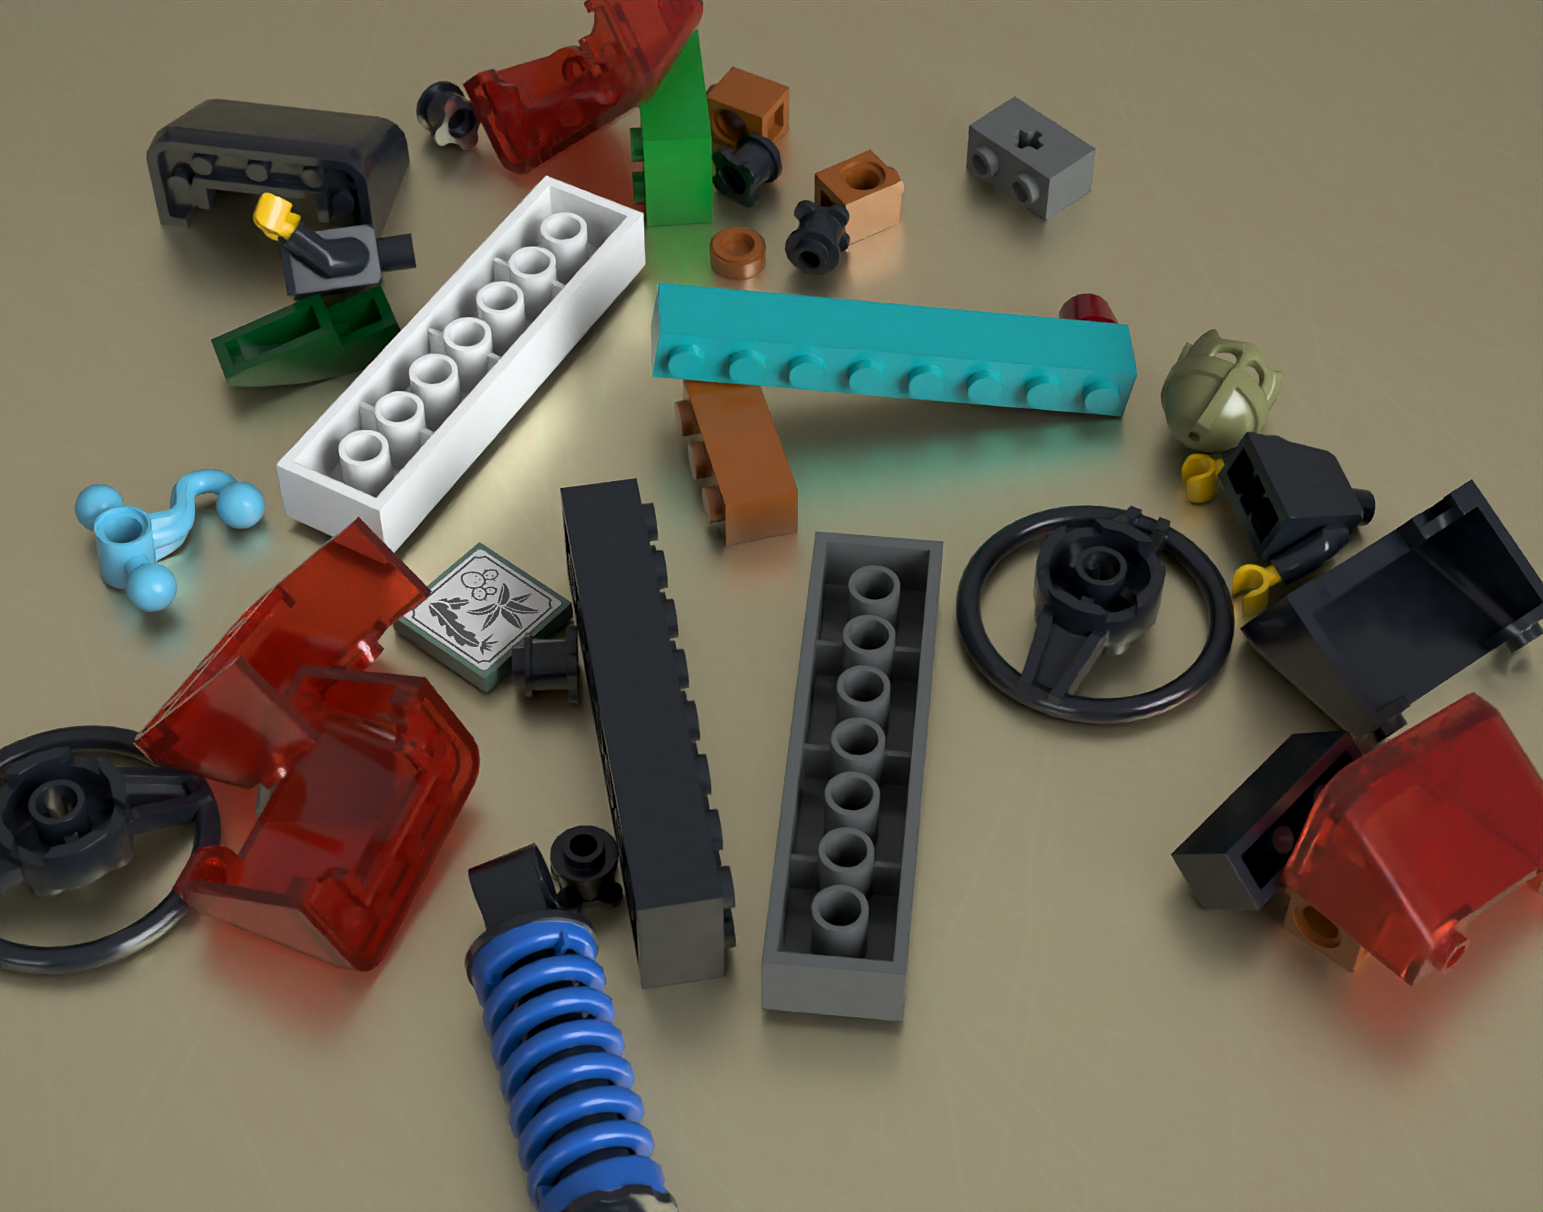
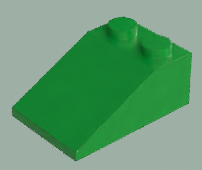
[630,29,713,227]

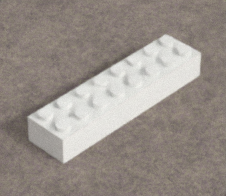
[276,176,646,561]

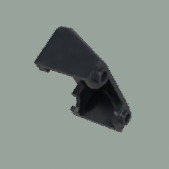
[146,99,410,238]
[1240,479,1543,745]

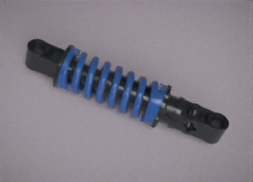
[464,843,679,1212]

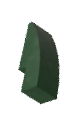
[211,285,401,387]

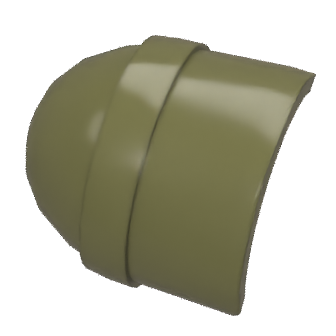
[1161,329,1283,454]

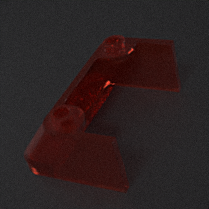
[132,517,432,790]

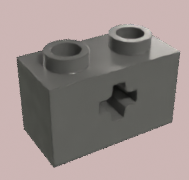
[966,96,1096,221]

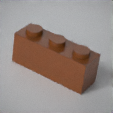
[674,379,798,546]

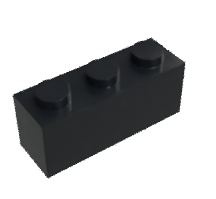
[1171,730,1380,910]

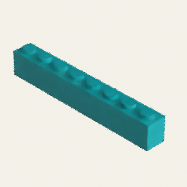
[651,283,1137,416]

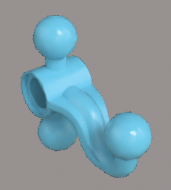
[74,469,265,612]

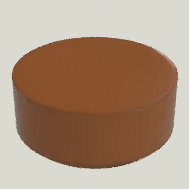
[709,227,766,280]

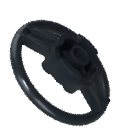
[956,505,1235,724]
[0,725,222,974]

